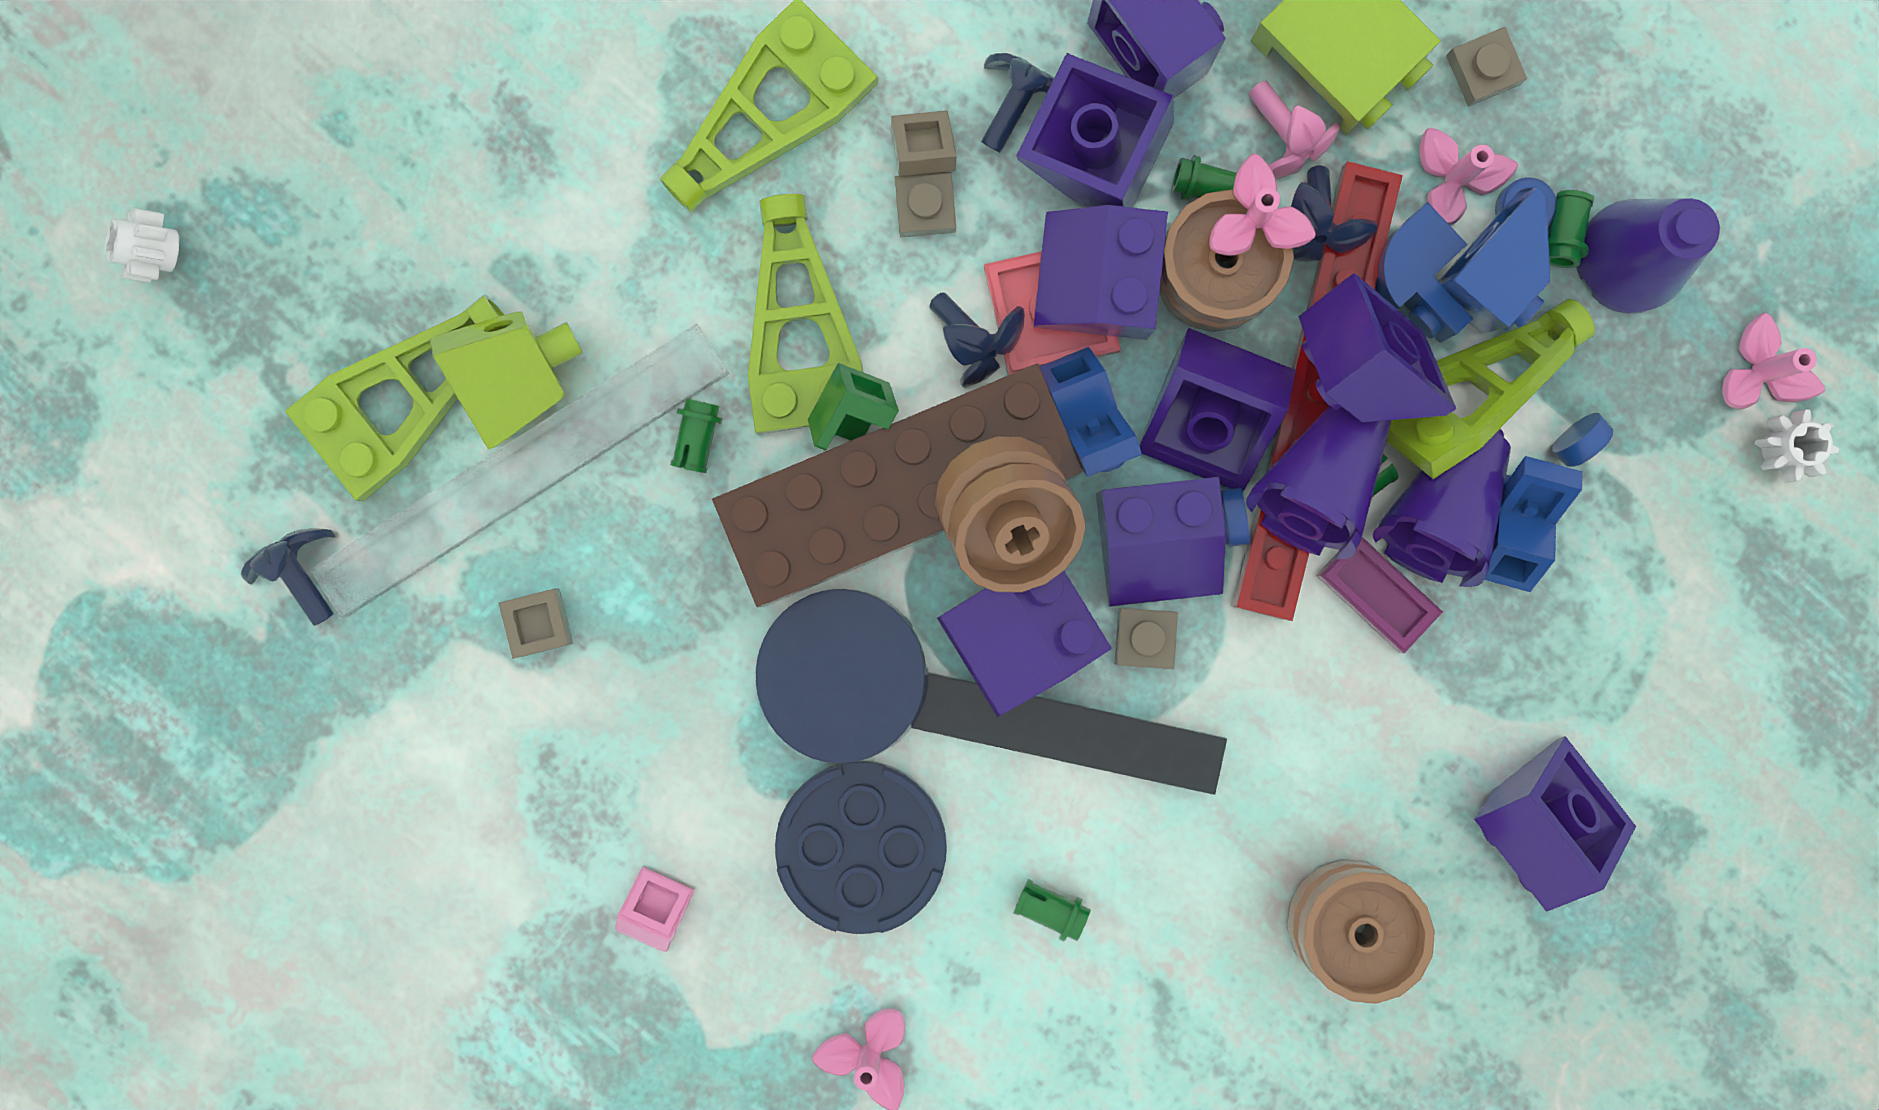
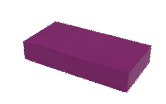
[1316,537,1443,654]

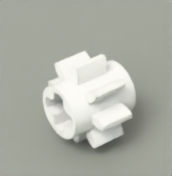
[106,208,179,282]
[1755,409,1839,483]

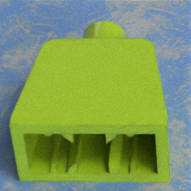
[430,312,583,450]

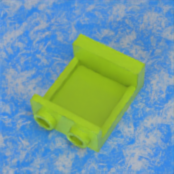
[1250,0,1441,136]

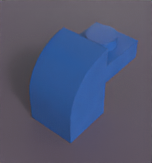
[1375,202,1474,343]
[1039,347,1142,477]
[1484,456,1583,592]

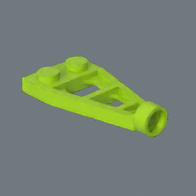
[659,0,878,213]
[748,194,863,434]
[285,295,504,501]
[1387,299,1595,479]

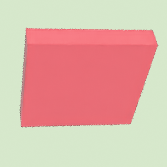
[984,251,1121,375]

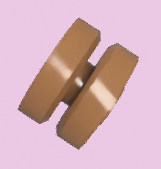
[1159,190,1294,332]
[935,436,1086,592]
[1287,860,1435,1004]

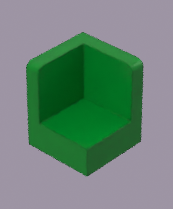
[808,363,899,450]

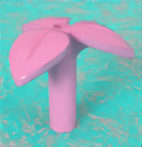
[1249,81,1341,179]
[1419,128,1518,225]
[1209,153,1316,256]
[1722,313,1825,409]
[812,1008,905,1110]

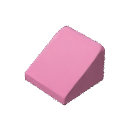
[615,866,694,952]

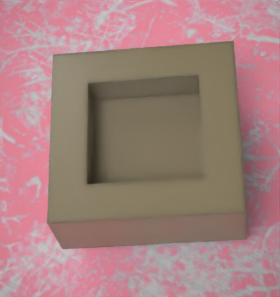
[1446,27,1527,107]
[891,110,957,176]
[895,171,956,237]
[499,588,573,659]
[1114,608,1178,669]

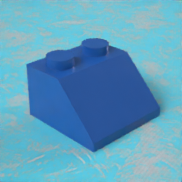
[1439,187,1550,334]

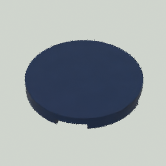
[756,589,928,763]
[775,761,947,934]

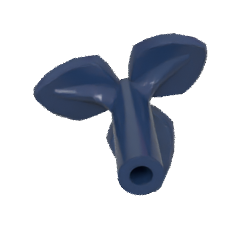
[981,53,1054,153]
[1291,165,1378,262]
[929,292,1025,388]
[241,528,336,626]

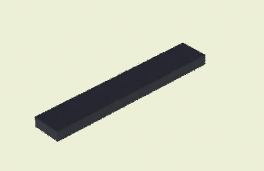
[912,672,1227,795]

